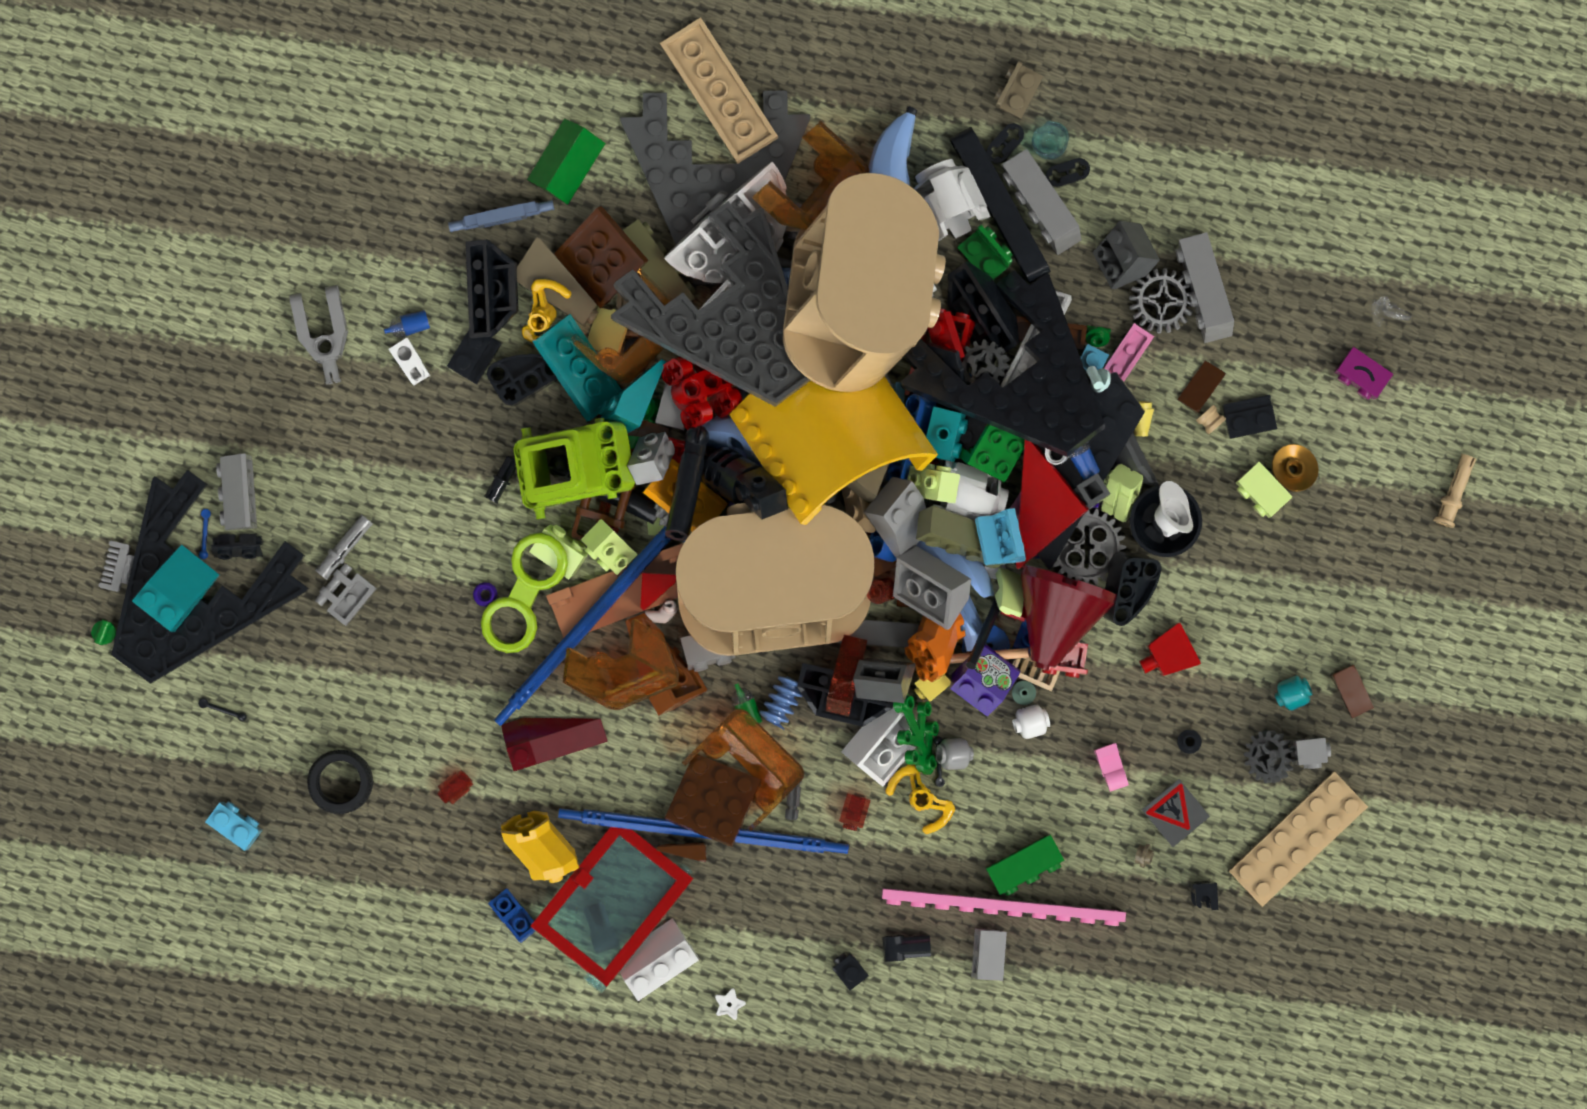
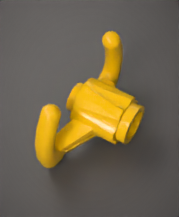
[522,279,572,344]
[885,765,955,834]

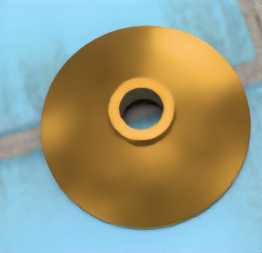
[1272,444,1319,492]

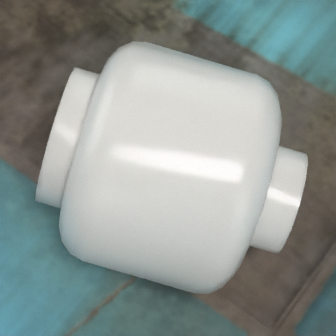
[1012,705,1050,739]

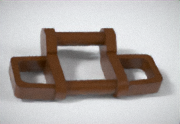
[571,453,636,540]

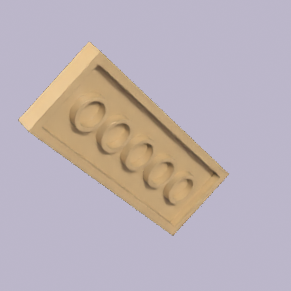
[660,17,778,164]
[1228,771,1368,907]

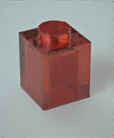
[839,793,871,831]

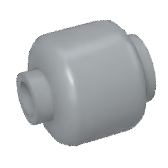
[936,738,974,770]

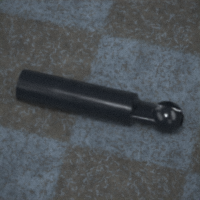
[665,426,709,541]
[548,455,657,525]

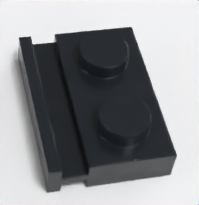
[447,330,502,385]
[1222,395,1278,439]

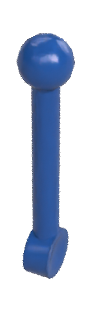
[199,509,211,560]

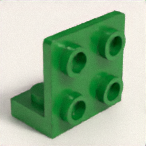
[957,224,1013,280]
[959,424,1025,482]

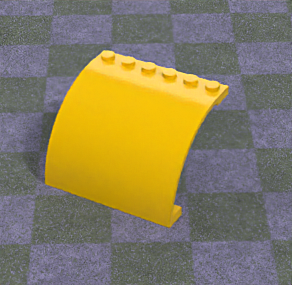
[729,376,938,525]

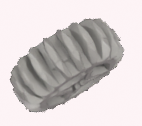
[1129,268,1193,334]

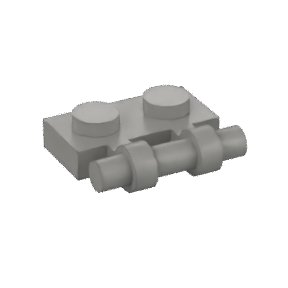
[315,563,377,626]

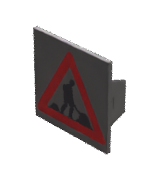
[1142,779,1210,847]

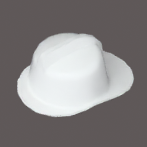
[1154,481,1193,537]

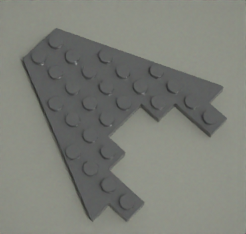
[620,91,810,286]
[611,201,811,407]

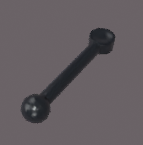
[198,699,247,722]
[933,736,945,787]

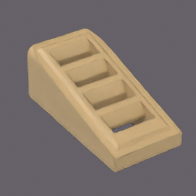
[1008,656,1060,691]

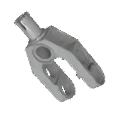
[289,285,348,385]

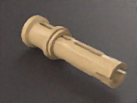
[1433,454,1477,528]

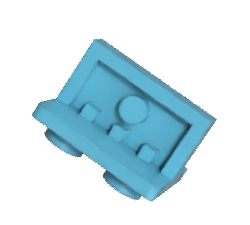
[975,508,1026,565]

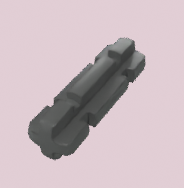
[785,772,802,820]

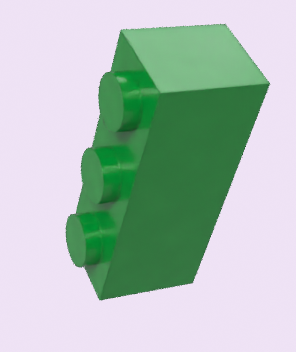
[985,834,1065,896]

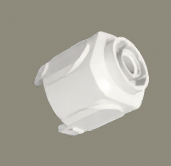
[913,159,990,241]
[933,461,1009,521]

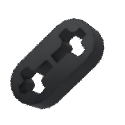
[986,123,1024,164]
[1045,158,1090,188]

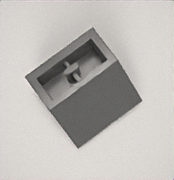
[1092,221,1160,289]
[853,658,916,703]

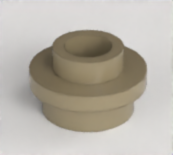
[1135,844,1154,868]

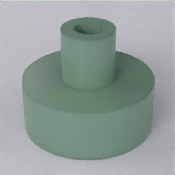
[1011,681,1036,705]

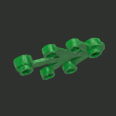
[893,694,939,775]

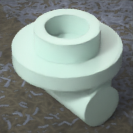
[1087,366,1111,393]

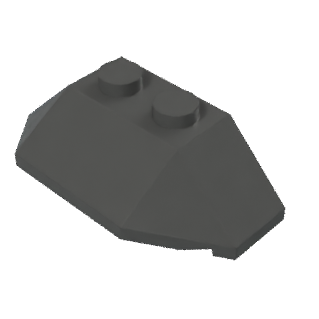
[1111,433,1159,488]

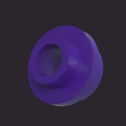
[473,582,498,607]

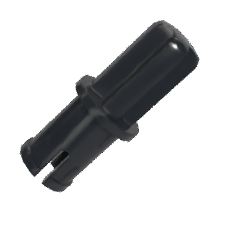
[484,456,516,504]

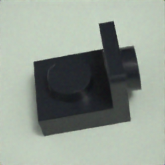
[832,953,869,991]

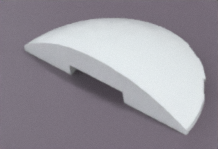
[664,162,790,283]

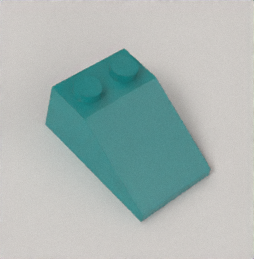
[599,359,666,433]
[132,545,220,632]

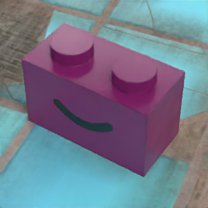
[1334,347,1393,400]

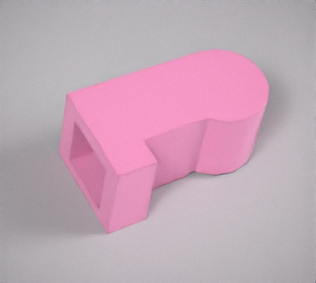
[1094,743,1128,792]

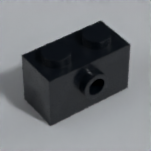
[735,467,788,520]

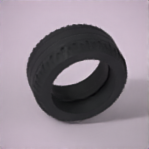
[307,750,373,814]

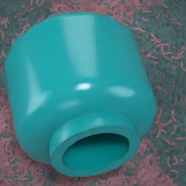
[1275,675,1313,711]

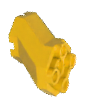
[501,811,579,883]

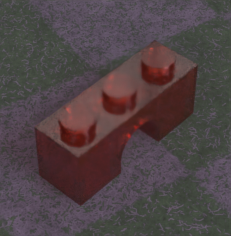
[826,635,867,716]

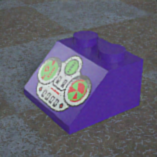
[950,644,1020,717]

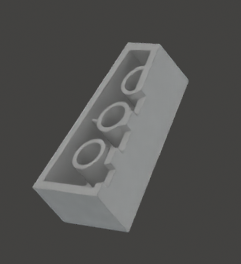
[1002,149,1082,256]
[1175,232,1234,343]

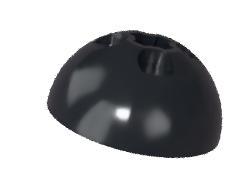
[1130,485,1202,557]

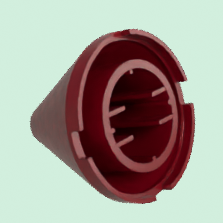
[1020,565,1116,671]

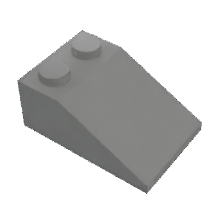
[864,477,926,559]

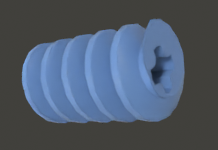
[759,676,803,730]

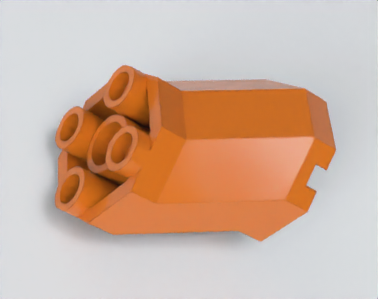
[905,613,965,682]

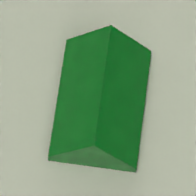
[527,118,606,205]

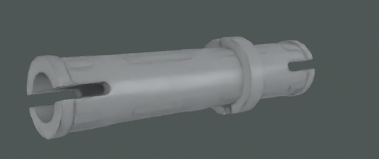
[315,514,373,580]

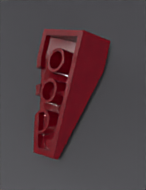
[501,718,608,771]

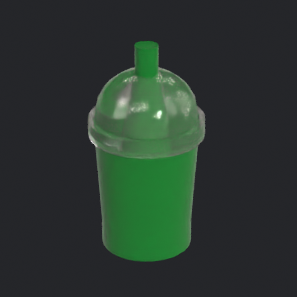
[731,683,763,729]

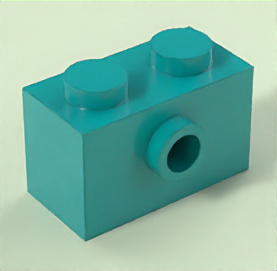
[926,407,968,462]

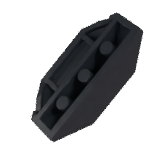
[465,239,519,339]
[947,261,1019,353]
[797,663,893,727]

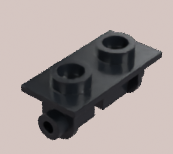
[211,533,263,560]

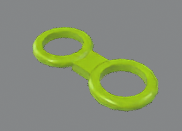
[481,533,568,653]

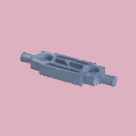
[448,200,555,232]

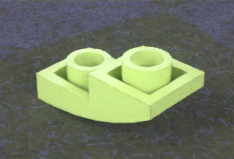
[995,567,1024,617]

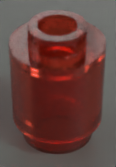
[867,578,895,604]
[437,769,474,805]

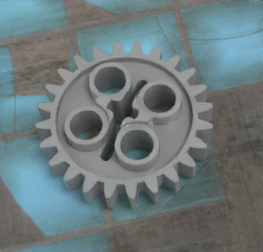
[1053,509,1126,585]

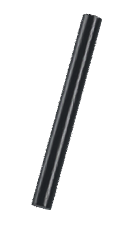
[966,598,1000,669]

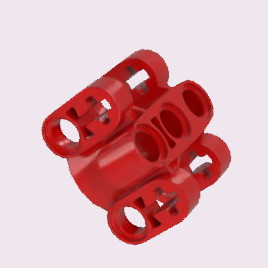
[661,356,743,430]

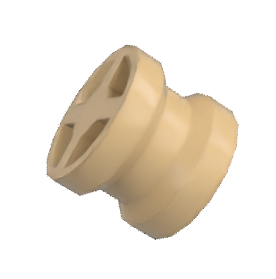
[1196,405,1226,435]

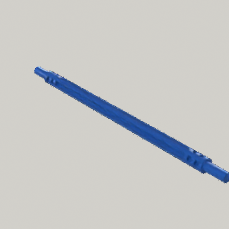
[494,526,672,726]
[558,808,849,854]

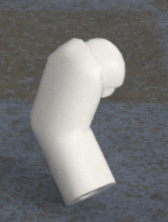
[645,600,678,623]

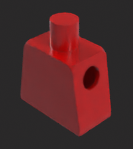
[1139,623,1201,676]

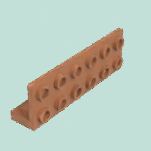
[546,543,683,638]

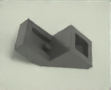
[1074,473,1111,509]

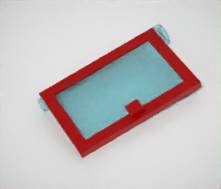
[530,827,694,993]

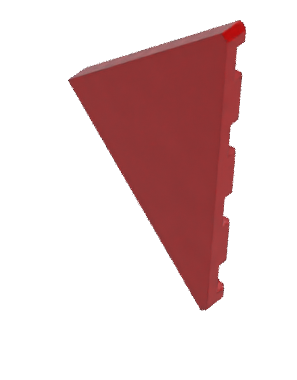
[1016,440,1089,569]

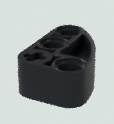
[487,354,558,406]
[1103,552,1162,626]

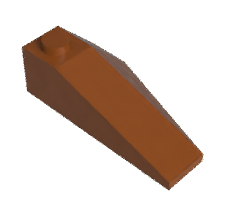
[625,613,707,716]

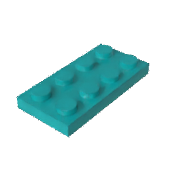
[532,314,622,421]

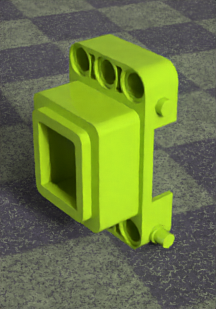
[513,418,635,520]

